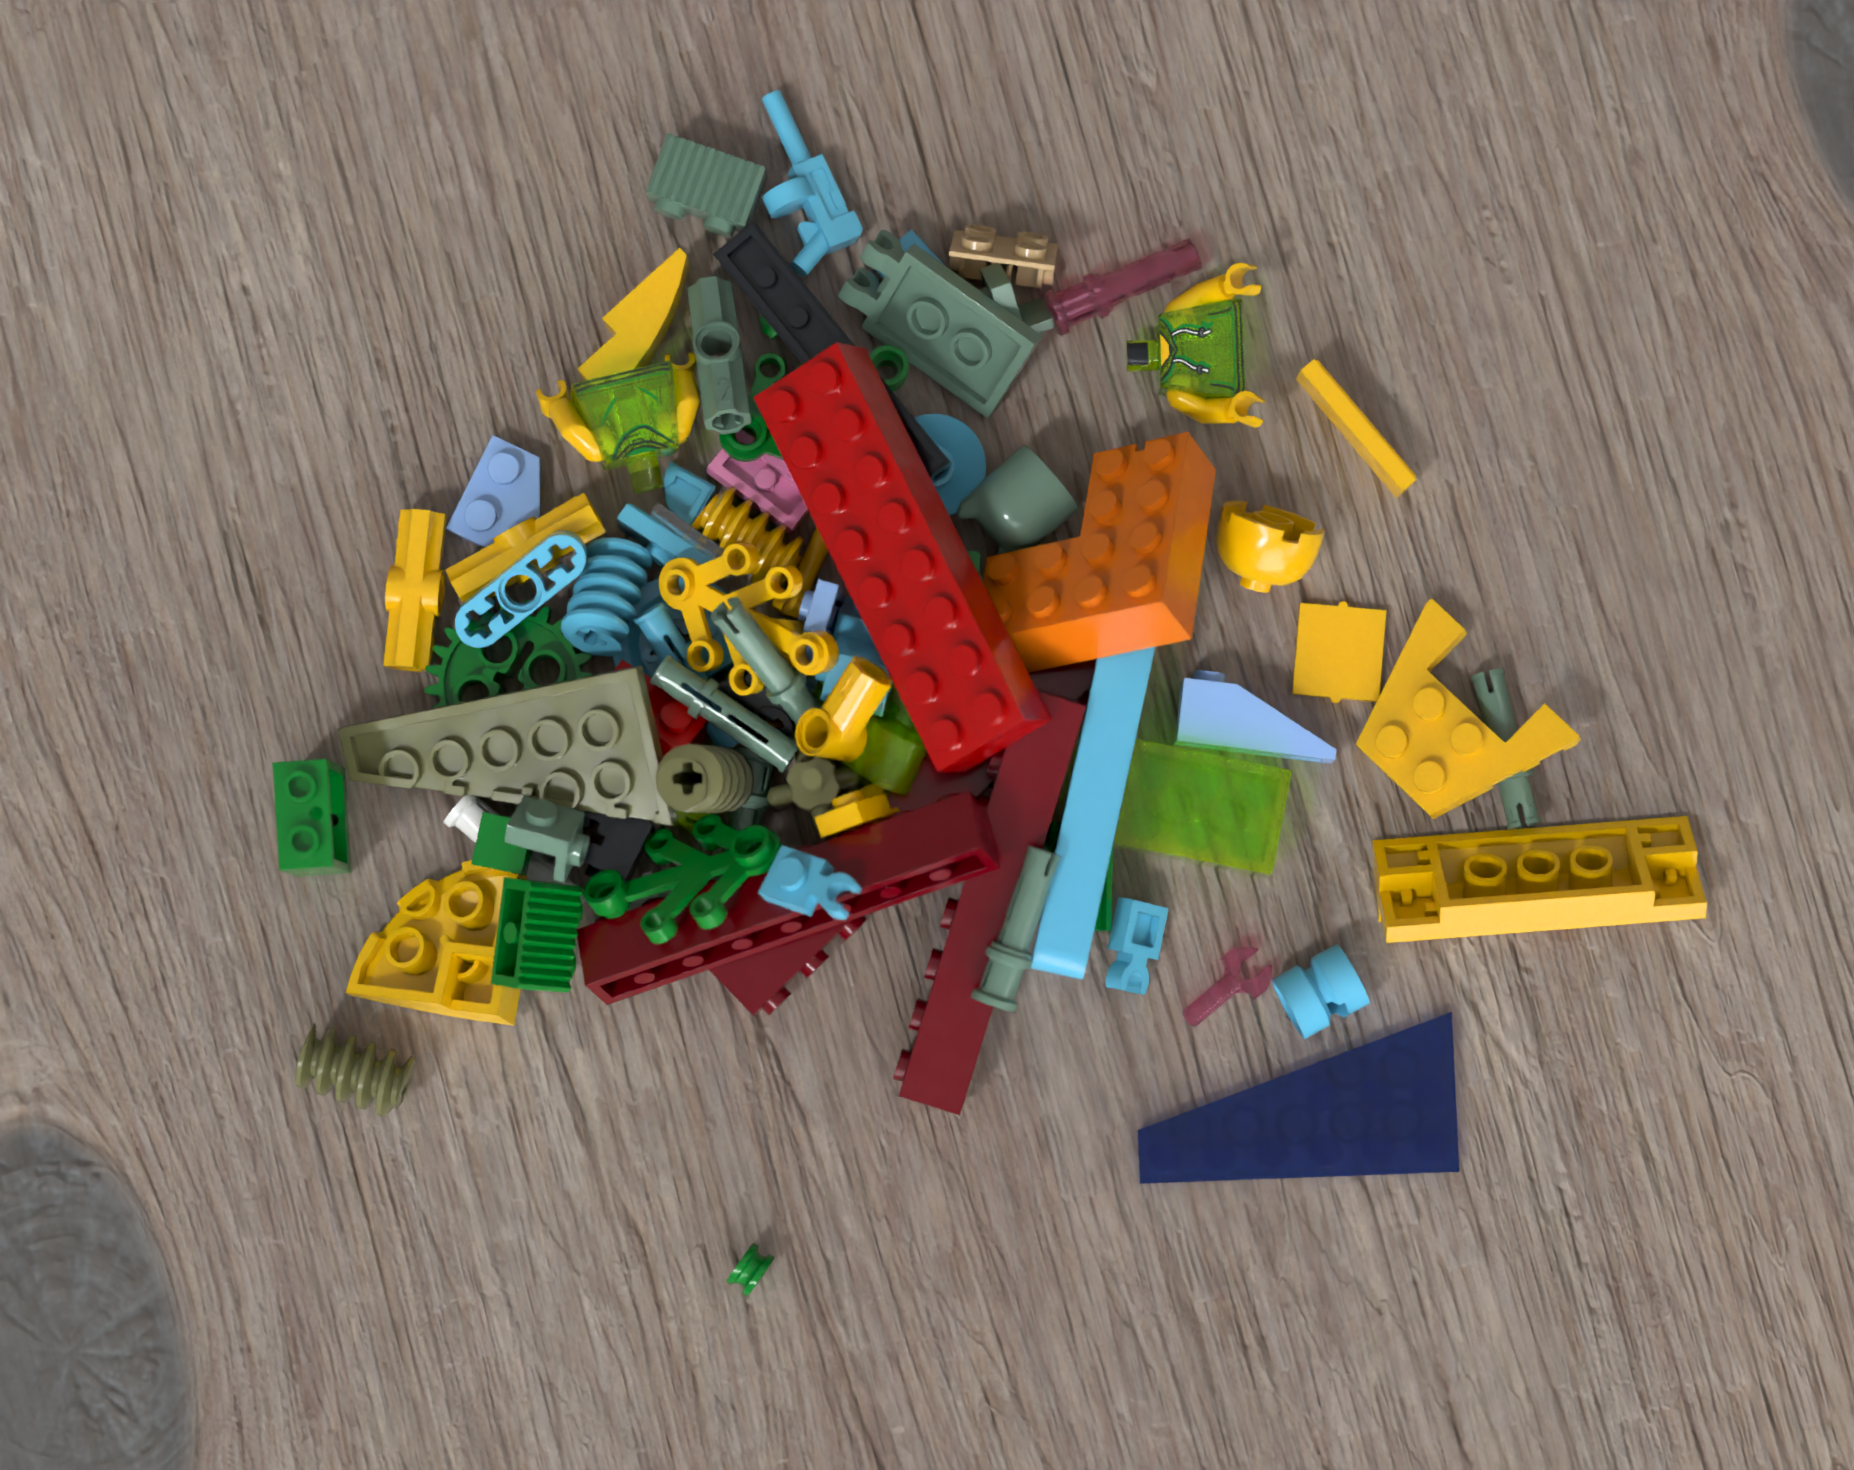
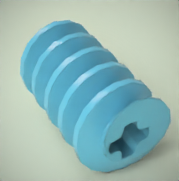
[561,537,653,657]

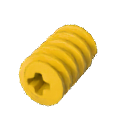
[687,486,804,588]

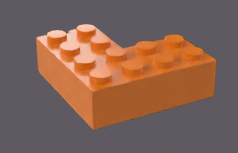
[983,432,1216,673]

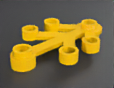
[659,542,839,696]

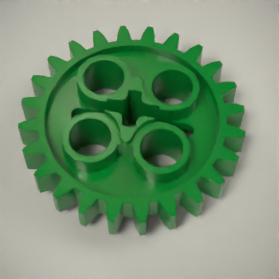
[424,599,595,708]

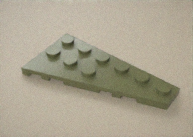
[337,665,678,825]

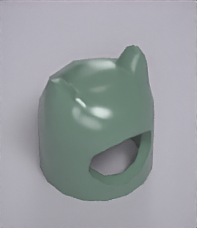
[956,445,1079,555]

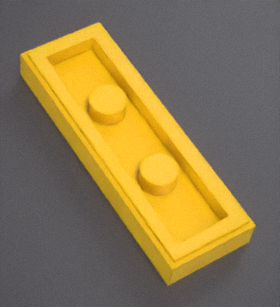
[1296,359,1417,499]

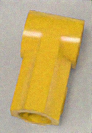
[795,656,892,762]

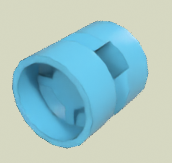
[1271,944,1370,1039]

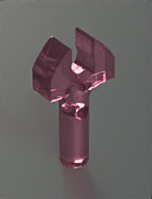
[1182,947,1272,1027]

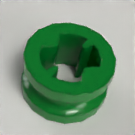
[726,1242,775,1297]

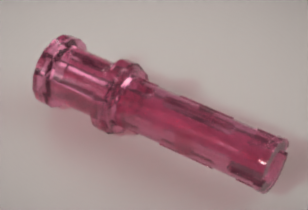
[1043,238,1202,336]

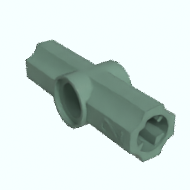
[687,276,751,435]

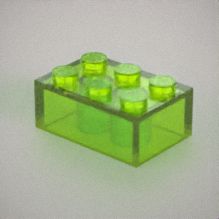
[1113,739,1293,878]

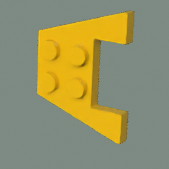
[1356,598,1581,819]

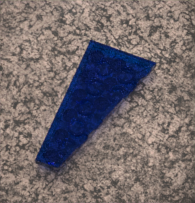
[1137,1012,1460,1184]

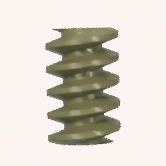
[655,744,754,814]
[295,1023,416,1117]

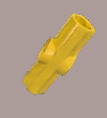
[445,493,607,603]
[383,509,447,672]

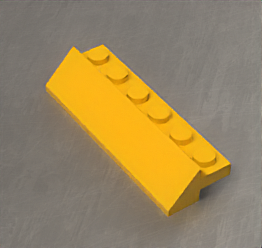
[1372,816,1707,943]

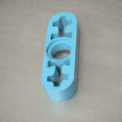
[455,530,587,648]

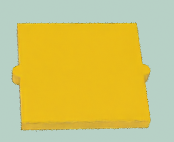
[1292,601,1386,704]

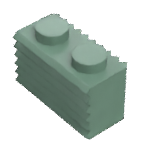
[646,133,767,238]

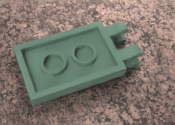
[838,229,1042,419]

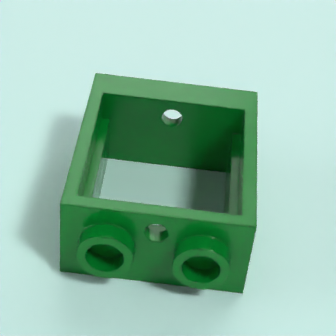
[272,759,352,877]

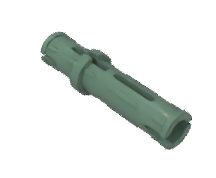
[711,597,822,725]
[650,655,799,773]
[1470,668,1541,830]

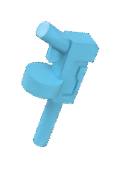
[761,90,863,277]

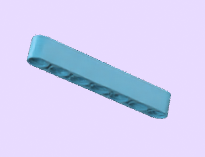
[1030,647,1155,980]

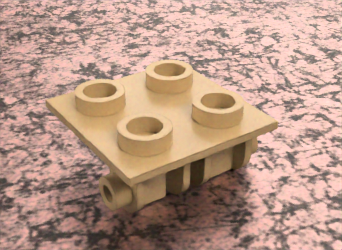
[949,224,1058,289]

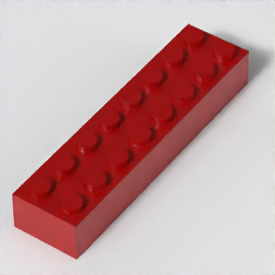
[753,342,1051,772]

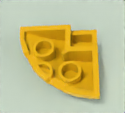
[345,860,527,1026]

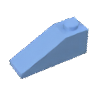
[1174,670,1337,764]

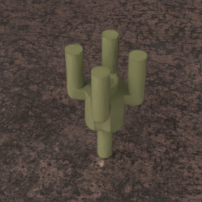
[767,749,862,837]

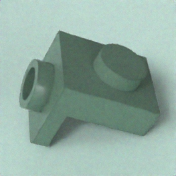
[979,263,1055,335]
[505,796,589,883]

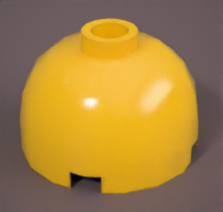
[1215,501,1325,593]

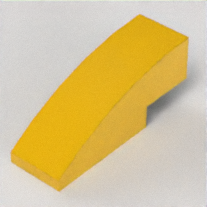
[577,247,690,405]

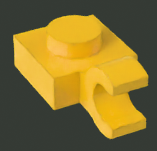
[814,779,900,838]

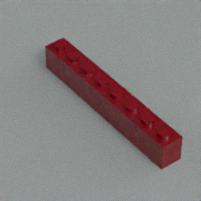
[893,687,1087,1115]
[576,791,1000,1005]

